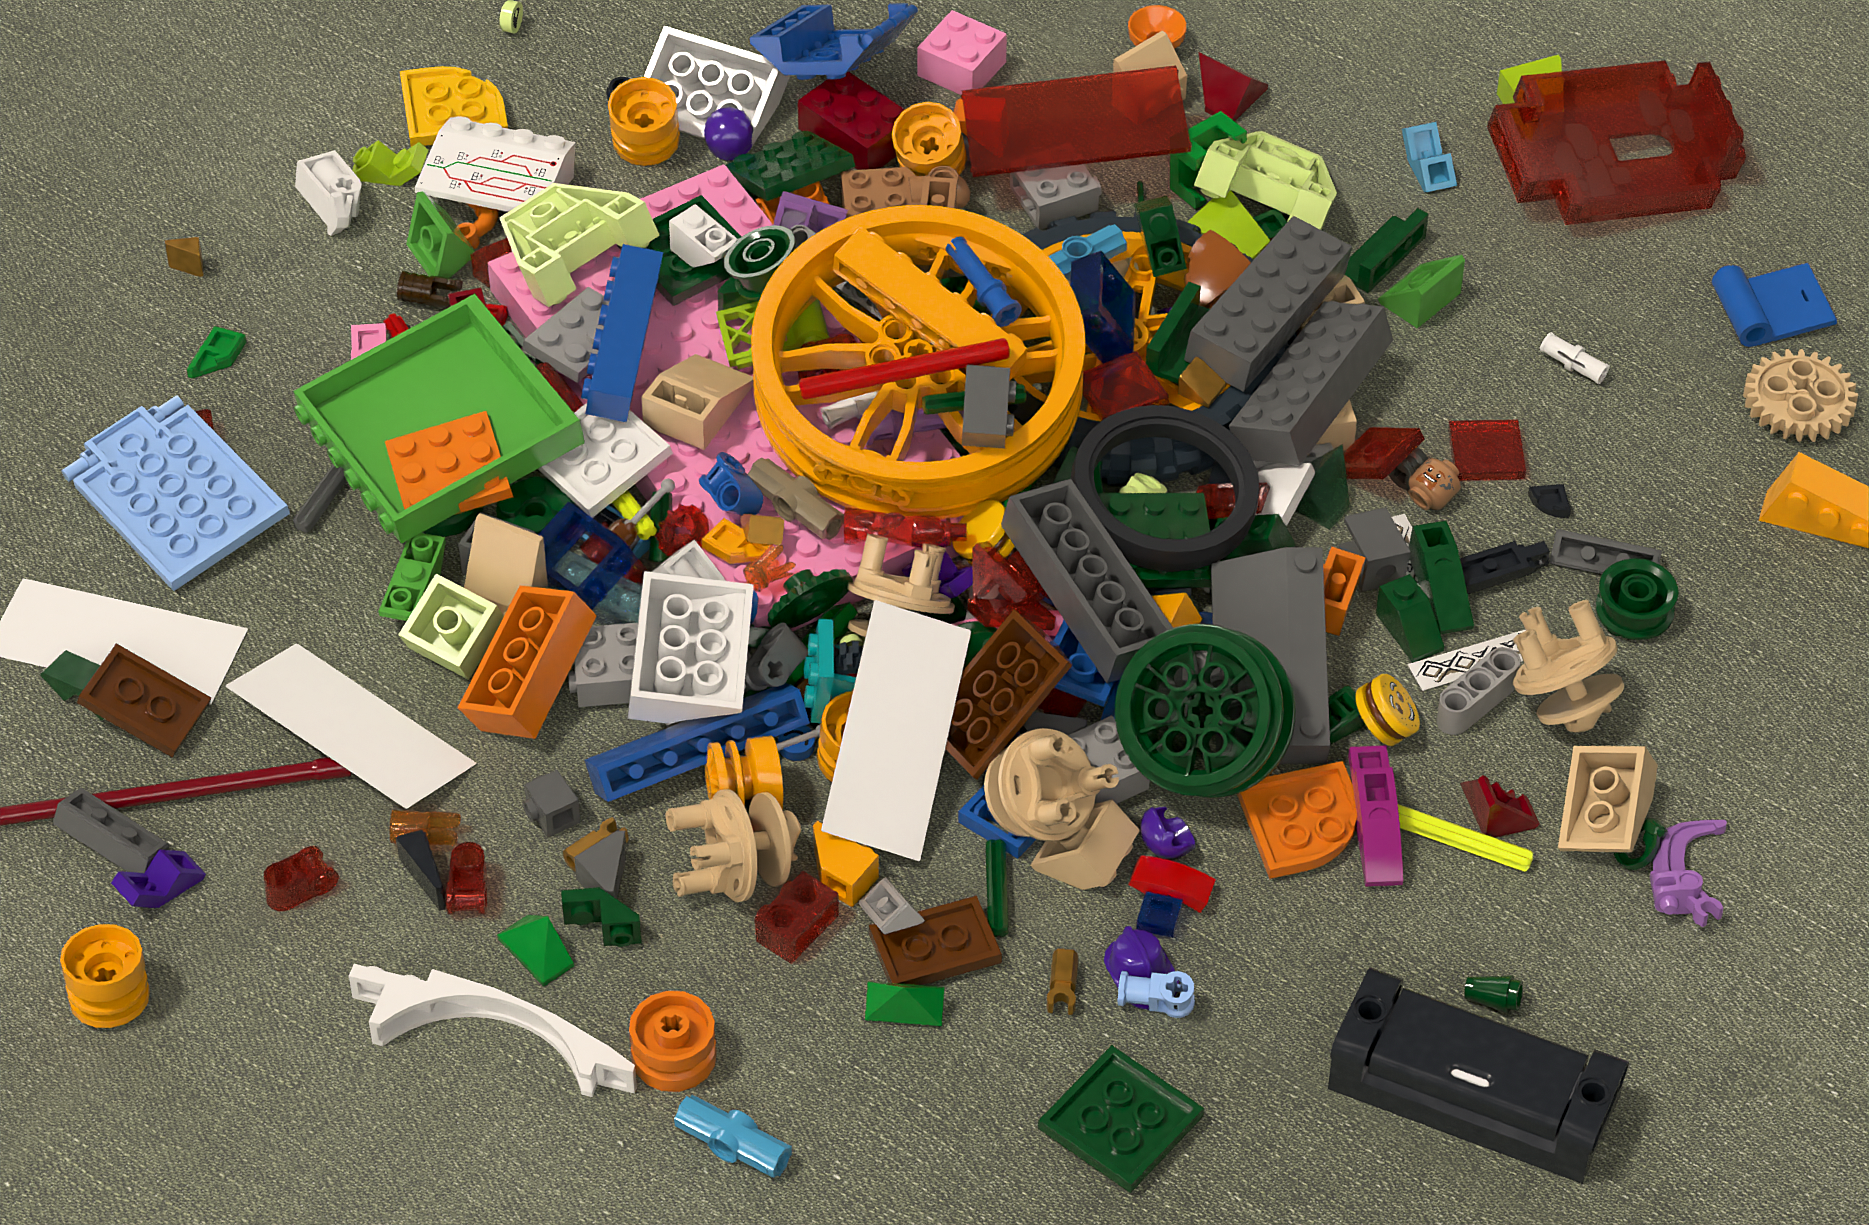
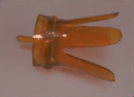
[743,544,796,592]

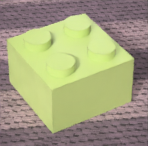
[399,574,504,680]

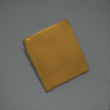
[165,237,204,277]
[1178,356,1226,408]
[740,514,785,545]

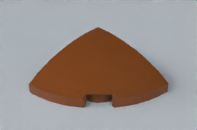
[1184,229,1251,308]

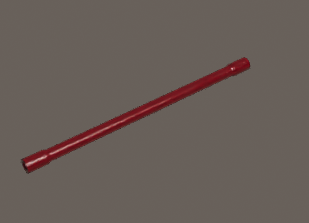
[0,757,351,826]

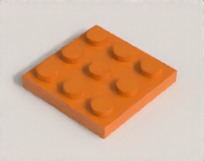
[385,411,513,515]

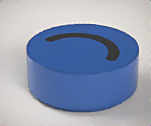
[778,725,815,761]

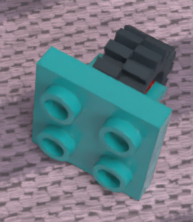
[804,619,864,723]

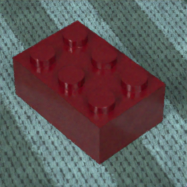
[798,72,905,170]

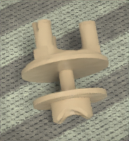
[847,534,955,637]
[1513,600,1624,733]
[984,728,1119,841]
[666,789,801,902]

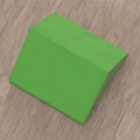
[406,191,477,278]
[1378,254,1465,329]

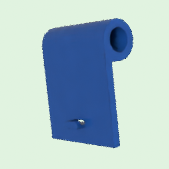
[1712,263,1837,347]

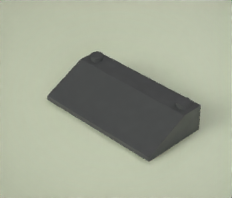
[1211,547,1330,764]

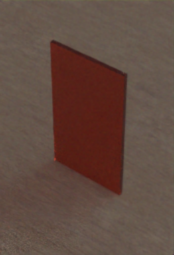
[961,65,1192,177]

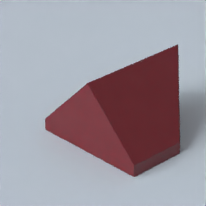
[1198,52,1268,121]
[1460,775,1540,838]

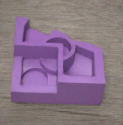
[773,191,848,233]

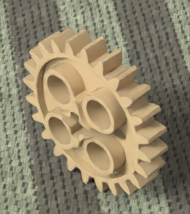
[1743,349,1858,442]

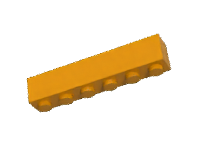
[833,226,1027,381]

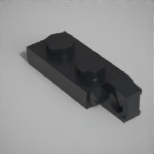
[1460,541,1550,594]

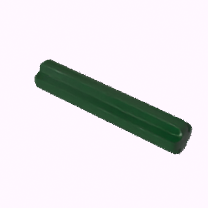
[922,384,1026,415]
[985,839,1009,937]

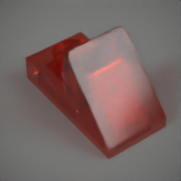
[972,541,1038,604]

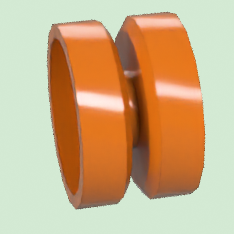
[629,991,717,1092]

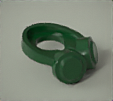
[1614,818,1668,870]

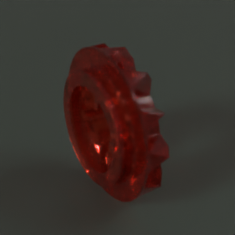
[655,504,709,557]

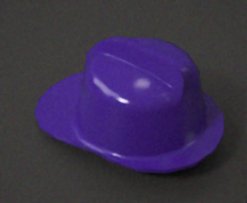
[1104,926,1179,1010]

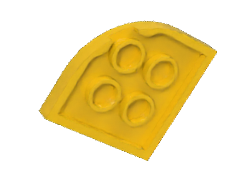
[400,66,508,147]

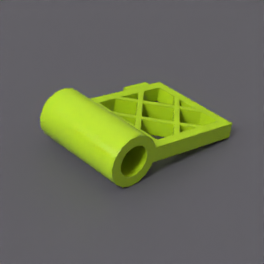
[716,299,830,370]

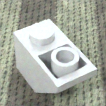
[669,204,738,267]

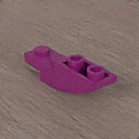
[1348,745,1403,887]

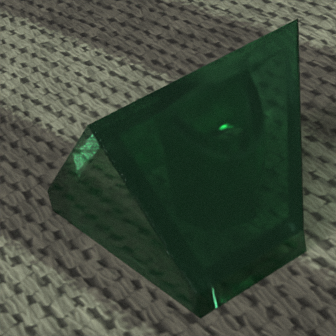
[1295,444,1350,530]

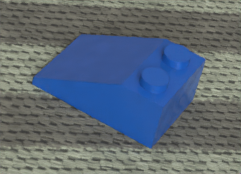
[1054,620,1118,707]

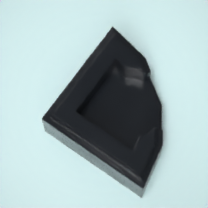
[1528,484,1571,518]

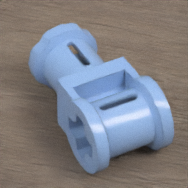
[1118,971,1195,1018]

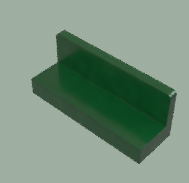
[1345,208,1429,293]
[1145,282,1210,384]

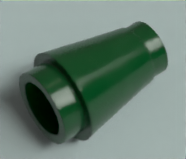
[1464,975,1523,1013]

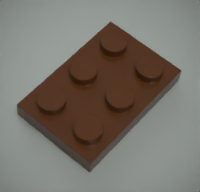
[77,643,212,758]
[869,895,1002,985]

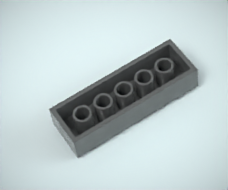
[1184,216,1352,392]
[1229,301,1393,466]
[1001,479,1173,683]

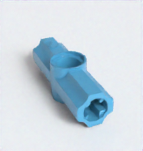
[1048,224,1127,282]
[674,1095,792,1178]

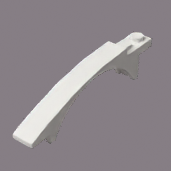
[349,964,637,1097]

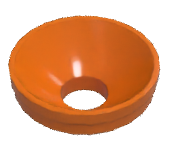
[1128,5,1187,49]

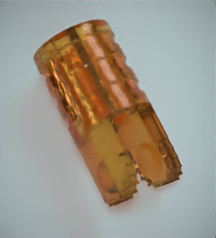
[390,810,461,846]

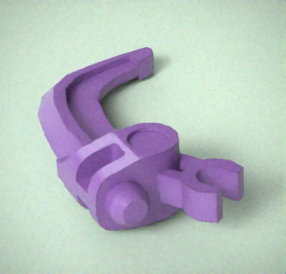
[1650,820,1727,927]

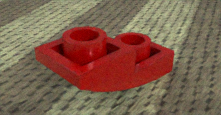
[1128,855,1216,913]

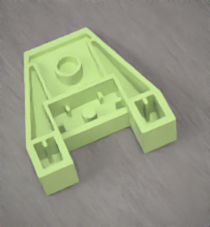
[1194,131,1337,230]
[500,183,660,307]

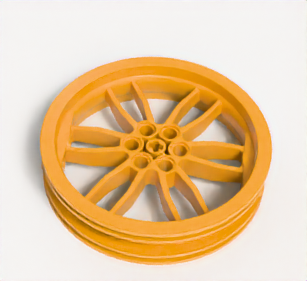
[751,205,1085,521]

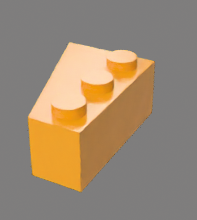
[1758,452,1869,548]

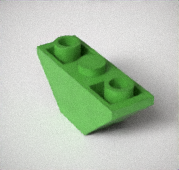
[378,533,446,621]

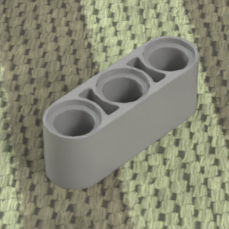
[1436,647,1521,735]

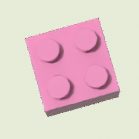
[917,10,1007,99]

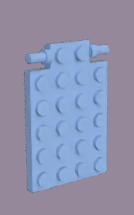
[61,395,290,591]

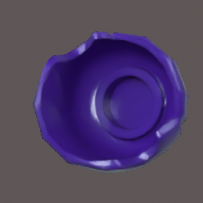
[704,107,754,161]
[1141,807,1196,860]

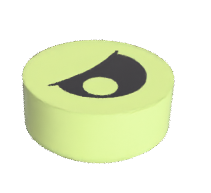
[500,0,523,34]

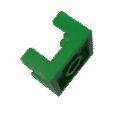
[1170,111,1247,209]

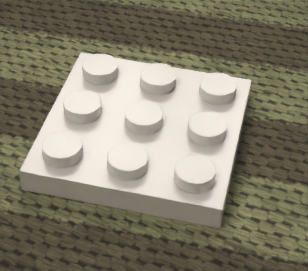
[538,403,673,518]

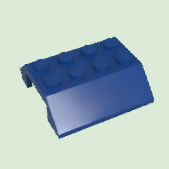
[750,3,918,80]

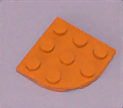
[1237,761,1357,879]

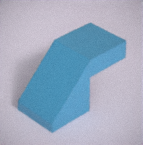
[1402,122,1457,193]

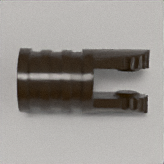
[397,271,463,309]

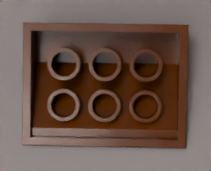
[945,609,1072,780]

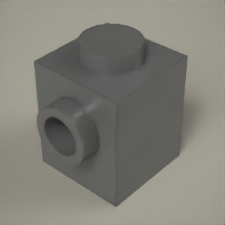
[522,770,581,837]

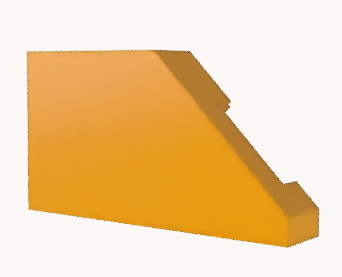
[702,518,776,564]

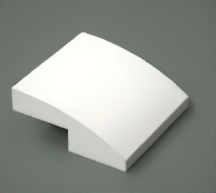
[1256,463,1315,526]

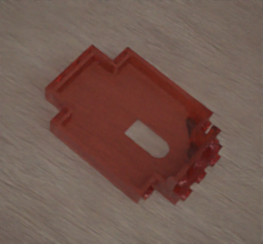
[1487,60,1746,225]

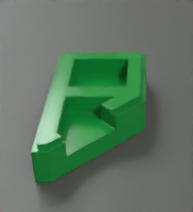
[187,326,247,379]

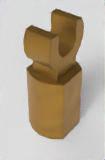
[563,817,629,872]
[1046,949,1079,1015]

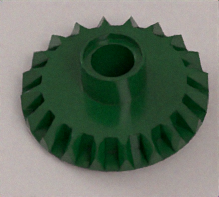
[767,569,853,629]

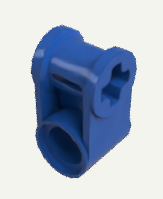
[698,452,763,515]

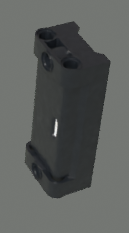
[1328,967,1629,1184]

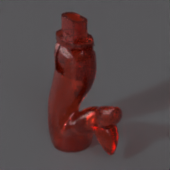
[844,507,967,548]

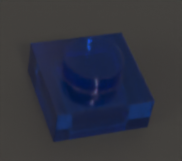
[1136,891,1183,938]

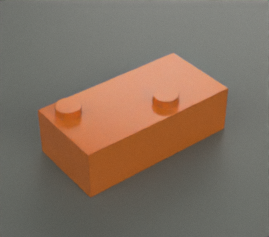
[458,585,597,739]

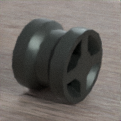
[1387,445,1428,490]

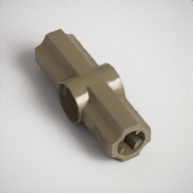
[748,457,844,540]

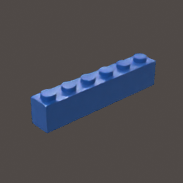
[581,244,663,422]
[584,682,810,802]

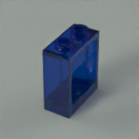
[1070,251,1136,364]
[538,501,638,610]

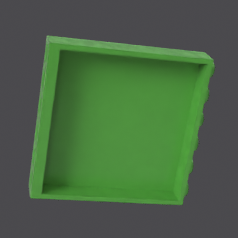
[293,294,585,544]

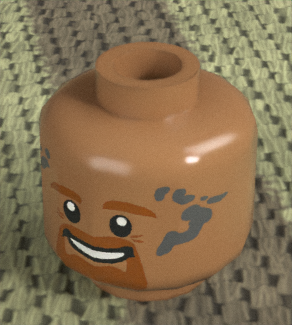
[1408,458,1461,511]

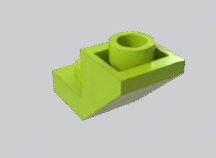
[352,140,429,186]

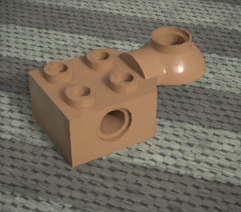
[841,166,971,218]

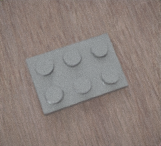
[523,287,609,383]

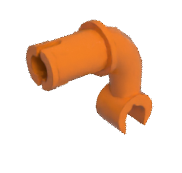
[458,203,499,249]

